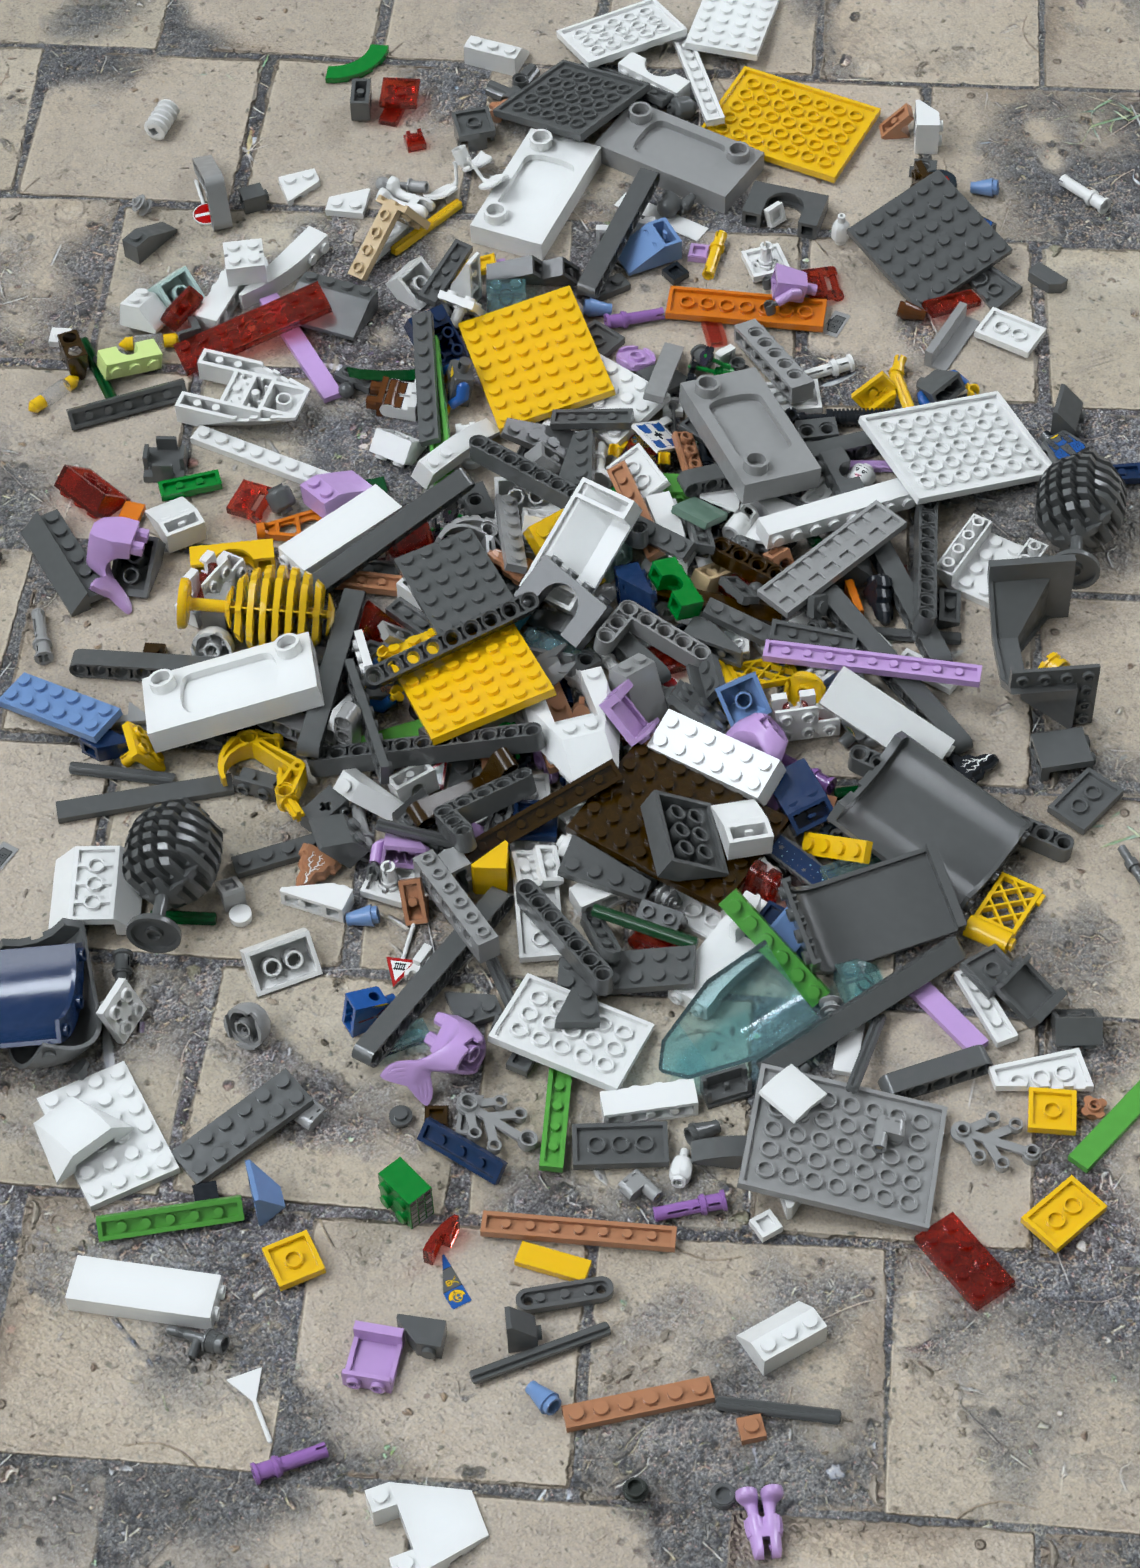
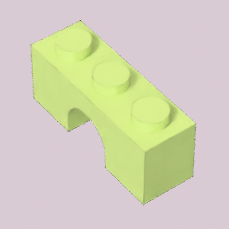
[97,338,163,381]

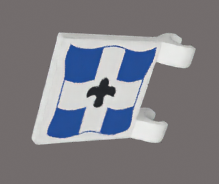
[631,416,676,453]

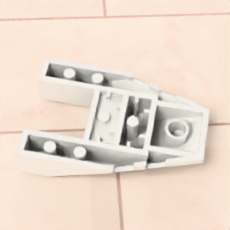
[175,348,310,426]
[521,666,620,783]

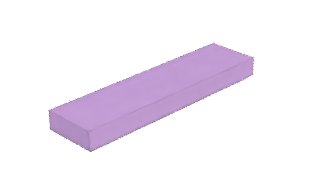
[909,981,989,1049]

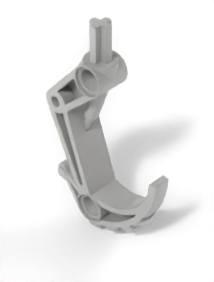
[435,515,502,572]

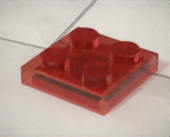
[379,77,420,109]

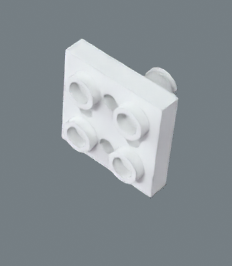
[741,241,790,283]
[437,289,487,329]
[360,860,416,908]
[96,978,147,1044]

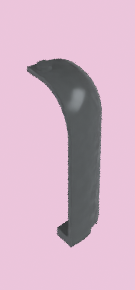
[0,918,102,1069]

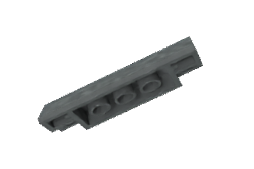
[21,509,105,617]

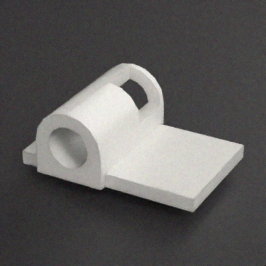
[722,503,763,544]

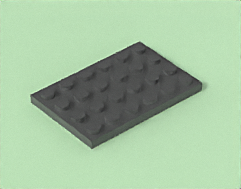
[394,528,515,643]

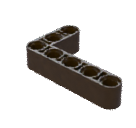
[710,537,812,585]
[406,747,519,829]

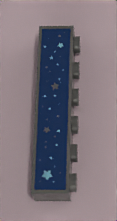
[765,833,837,887]

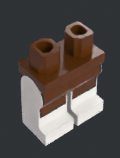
[366,376,418,422]

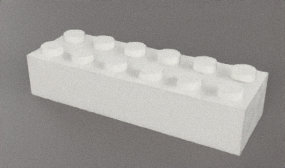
[647,709,786,807]

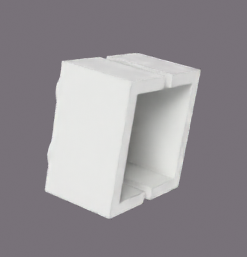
[223,238,267,287]

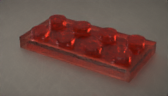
[914,1212,1015,1311]

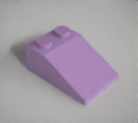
[300,470,372,518]

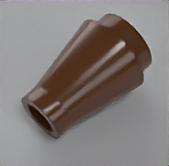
[896,300,927,321]

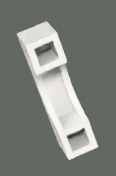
[618,52,690,97]

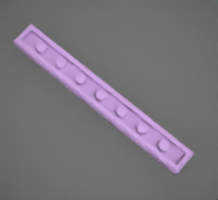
[259,293,341,403]

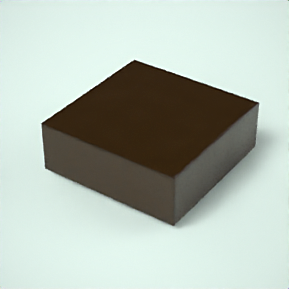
[424,1105,449,1128]

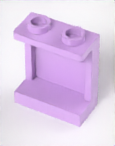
[599,679,660,747]
[341,1320,405,1394]

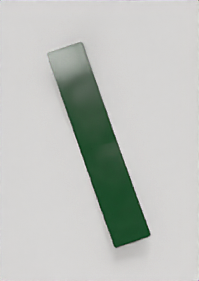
[347,367,416,381]

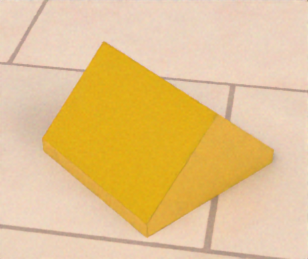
[471,840,510,894]

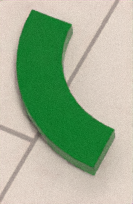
[325,44,389,83]

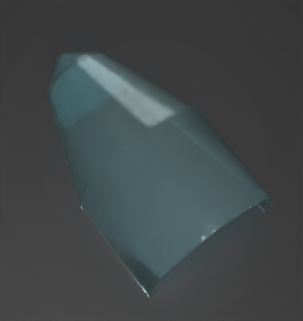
[659,940,819,1079]

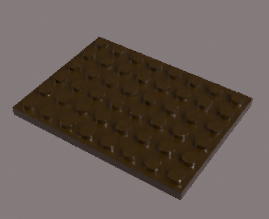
[566,743,790,913]

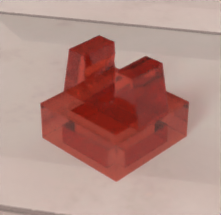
[403,128,426,153]

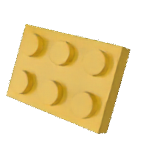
[1020,1175,1107,1253]

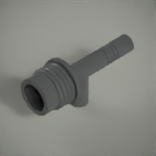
[166,1325,230,1358]

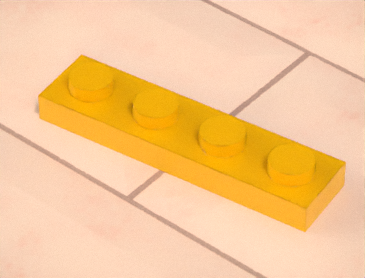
[802,832,873,864]

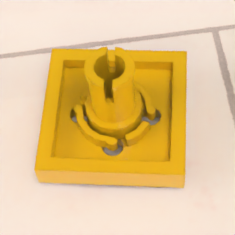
[120,721,166,772]

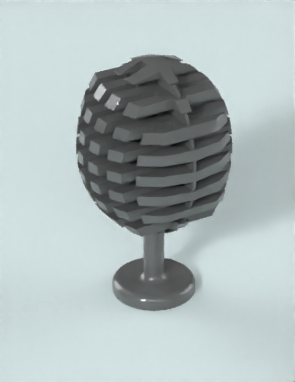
[1035,450,1127,590]
[122,797,223,953]

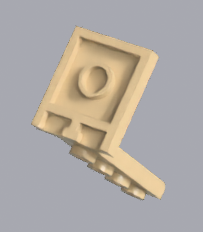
[348,194,431,281]

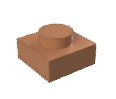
[736,1413,767,1445]

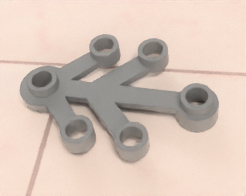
[456,1093,538,1155]
[950,1110,1042,1173]

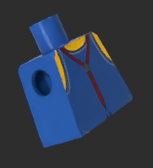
[342,986,396,1038]

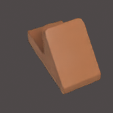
[879,103,914,140]
[398,877,429,926]

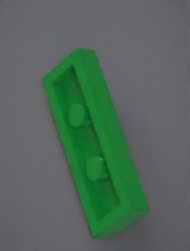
[158,469,223,502]

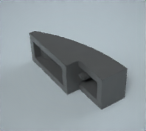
[690,1135,747,1170]

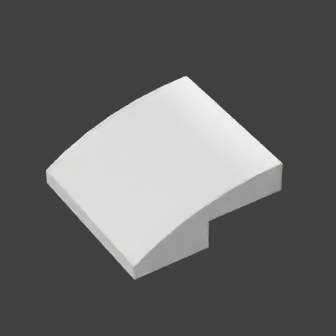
[509,845,564,889]
[758,1064,827,1124]

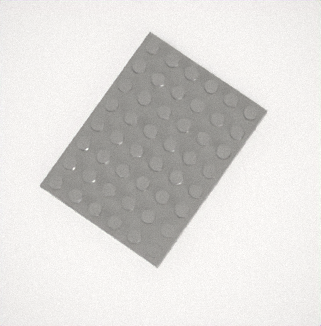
[737,1063,948,1233]

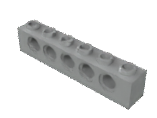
[734,319,815,405]
[413,849,500,964]

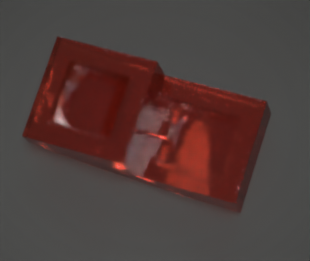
[423,1214,460,1265]

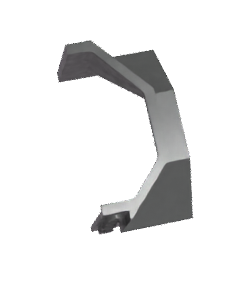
[987,554,1101,729]

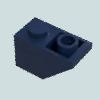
[79,729,129,762]

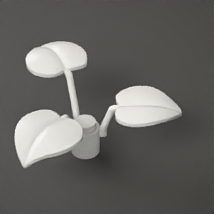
[423,145,509,200]

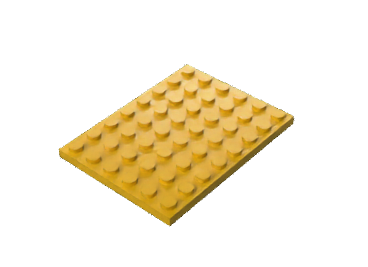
[701,66,881,183]
[458,285,616,434]
[387,624,556,746]

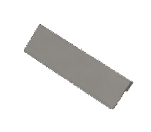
[924,301,980,370]

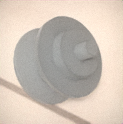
[132,194,152,216]
[655,885,678,908]
[819,994,842,1017]

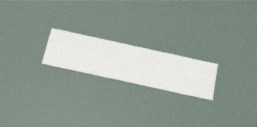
[614,193,709,241]

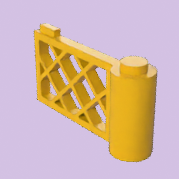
[719,658,798,689]
[963,872,1046,954]

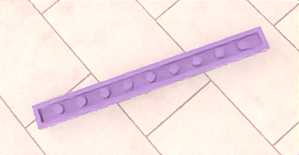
[763,639,982,688]

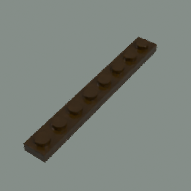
[464,759,624,864]

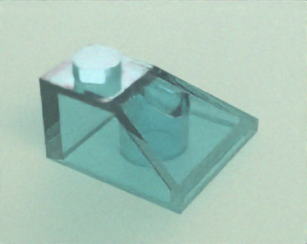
[833,958,883,1004]

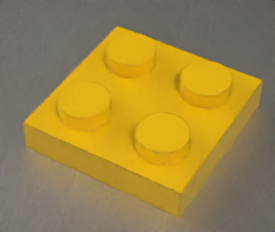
[1027,1087,1077,1136]
[262,1229,326,1291]

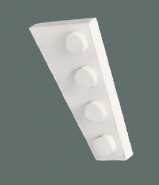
[988,1048,1094,1091]

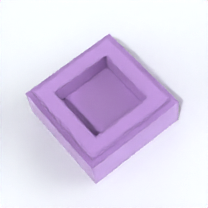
[688,243,710,263]

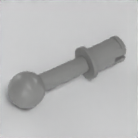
[375,177,429,193]

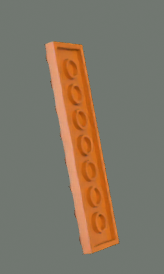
[665,286,827,332]

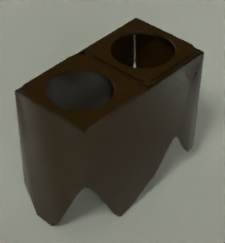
[57,329,89,381]

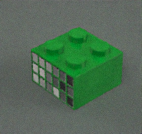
[378,1157,434,1229]

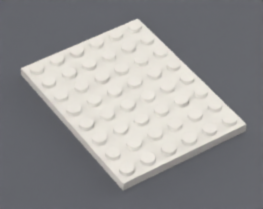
[858,391,1052,505]

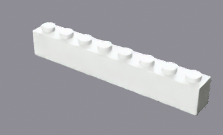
[756,478,916,549]

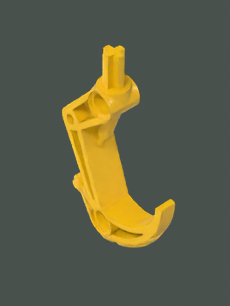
[217,728,308,822]

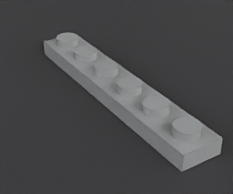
[494,494,528,574]

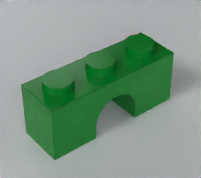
[648,556,704,621]

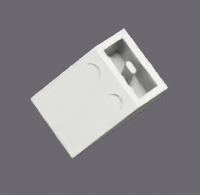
[145,496,208,554]
[711,799,774,860]

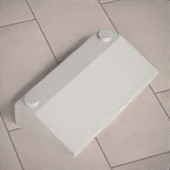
[519,477,643,616]

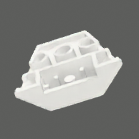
[33,1096,134,1185]

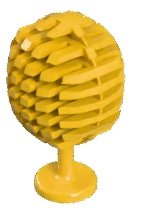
[177,565,335,648]

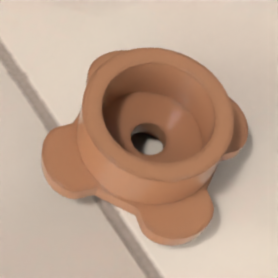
[1081,1095,1107,1120]

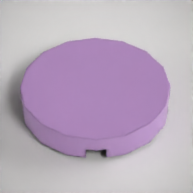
[616,345,656,371]

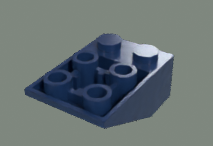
[404,304,470,367]
[613,562,659,616]
[773,758,833,837]

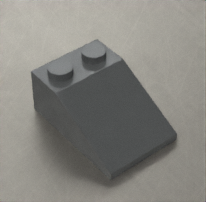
[111,536,166,599]

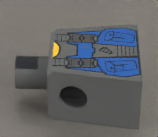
[1039,430,1090,463]

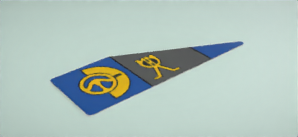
[442,1254,471,1309]

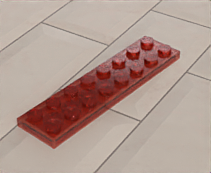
[173,281,333,376]

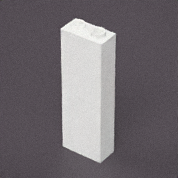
[278,484,402,581]
[818,666,955,759]
[668,890,767,1020]
[65,1255,226,1330]

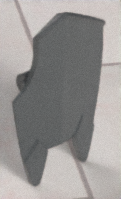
[535,643,577,687]

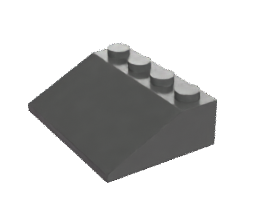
[281,271,378,341]
[640,790,729,881]

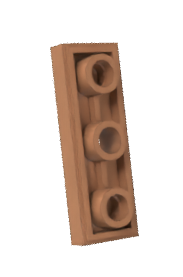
[671,431,703,471]

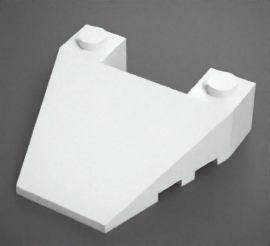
[364,1482,489,1568]

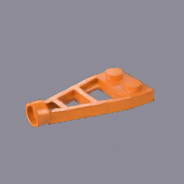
[256,509,322,541]

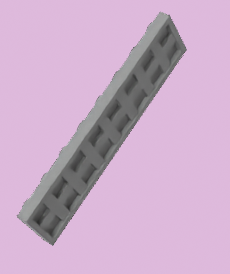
[757,500,907,619]

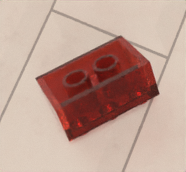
[54,464,131,519]

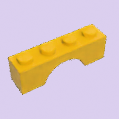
[189,538,276,577]

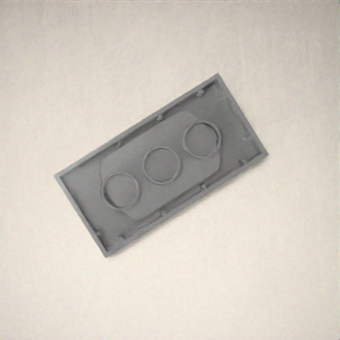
[594,101,764,214]
[679,367,822,504]

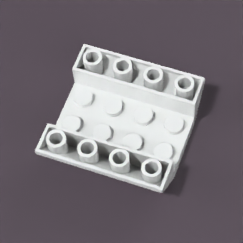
[937,513,1049,609]
[48,846,143,935]

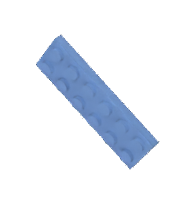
[0,672,123,743]

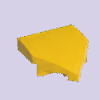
[851,370,896,410]

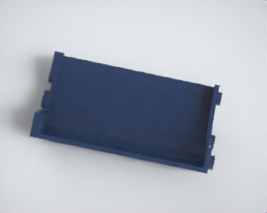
[0,942,87,1048]

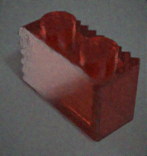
[160,286,203,332]

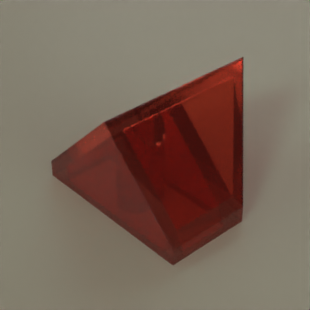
[359,600,402,643]

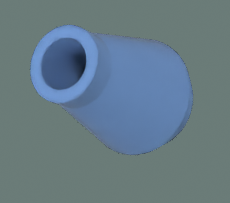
[970,178,999,197]
[583,298,612,317]
[346,904,380,927]
[525,1381,562,1416]

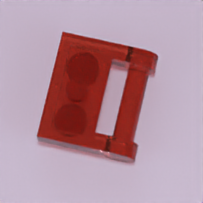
[802,266,844,302]
[226,479,272,524]

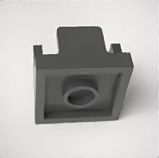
[451,106,496,152]
[142,436,189,483]

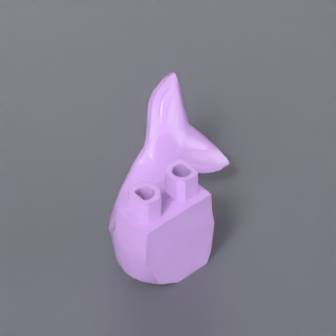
[86,517,150,615]
[726,713,788,811]
[380,1012,486,1106]

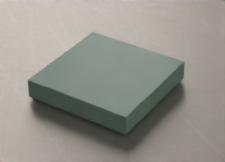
[671,496,729,530]

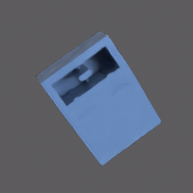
[618,217,682,276]

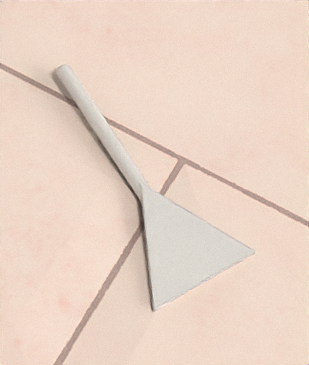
[226,1367,272,1444]

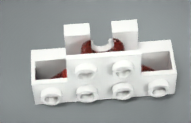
[174,550,247,628]
[767,689,840,742]

